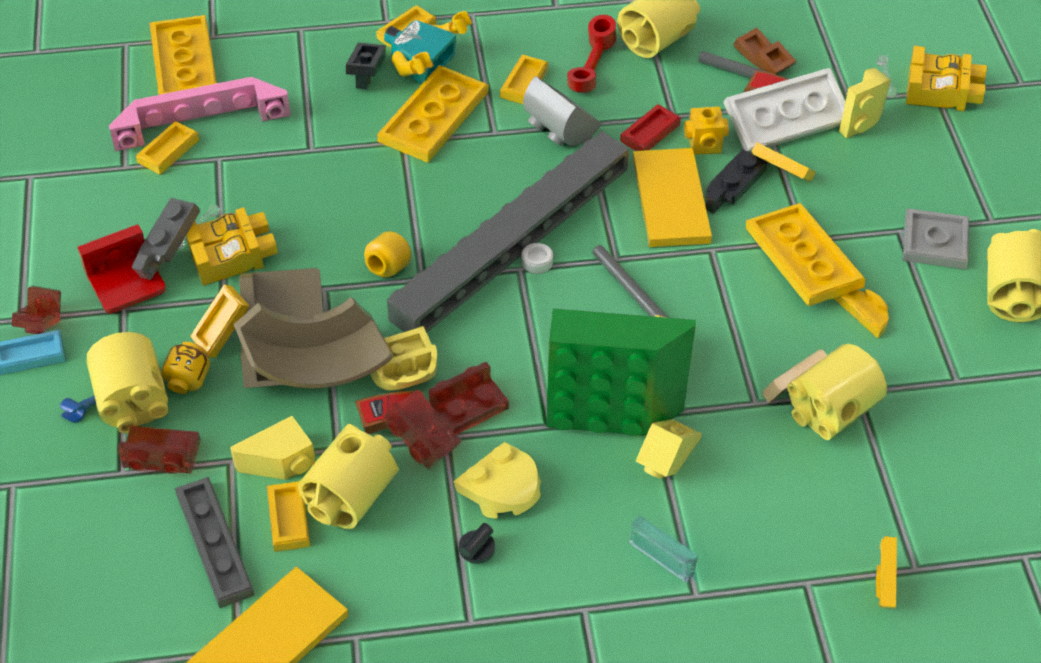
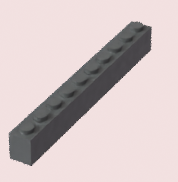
[387,131,629,333]

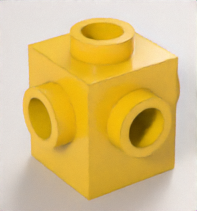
[684,106,729,155]

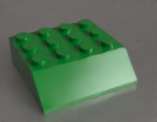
[546,308,696,436]

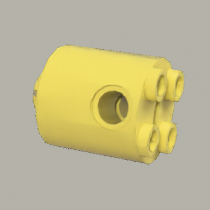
[617,0,700,58]
[987,229,1041,322]
[86,332,169,434]
[787,343,887,440]
[298,424,399,529]

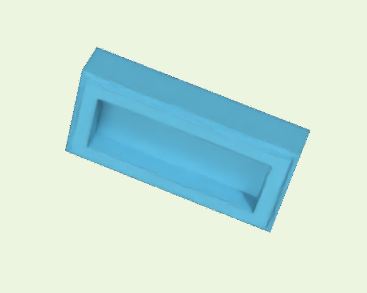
[0,330,66,375]

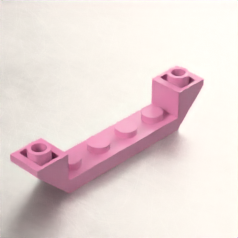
[109,77,291,151]

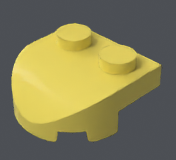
[839,68,891,138]
[370,326,437,390]
[453,442,541,519]

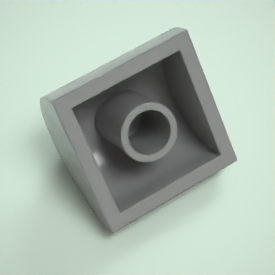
[523,76,602,147]

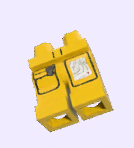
[906,46,987,111]
[186,207,278,286]

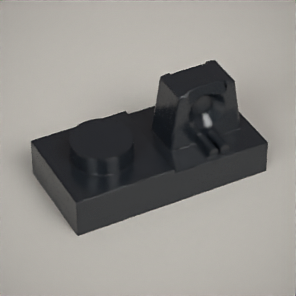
[346,43,386,90]

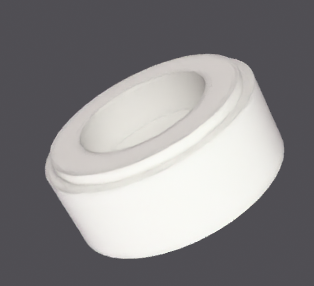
[521,243,553,274]

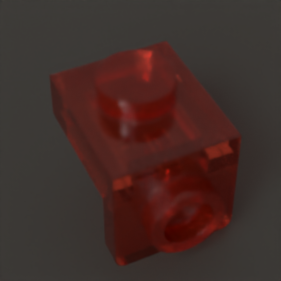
[12,286,61,334]

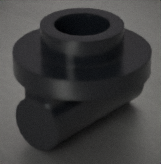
[459,523,495,564]

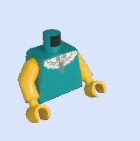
[384,11,472,84]

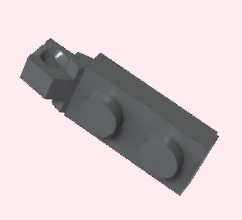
[132,198,200,280]

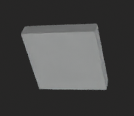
[902,208,969,270]

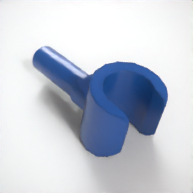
[60,395,96,423]

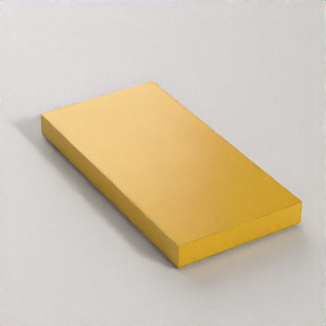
[150,15,217,95]
[377,65,489,163]
[633,148,712,247]
[746,203,866,307]
[186,566,349,663]

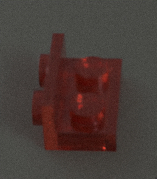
[429,362,509,438]
[384,389,462,469]
[118,426,201,474]

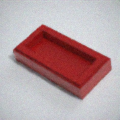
[620,104,681,151]

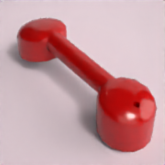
[567,14,617,93]

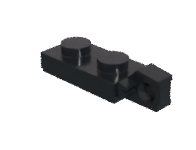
[705,149,768,214]

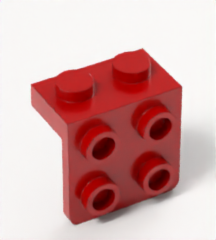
[77,224,166,314]

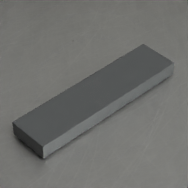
[174,477,254,608]

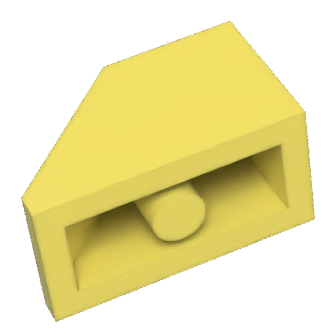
[230,416,315,480]
[636,419,702,479]

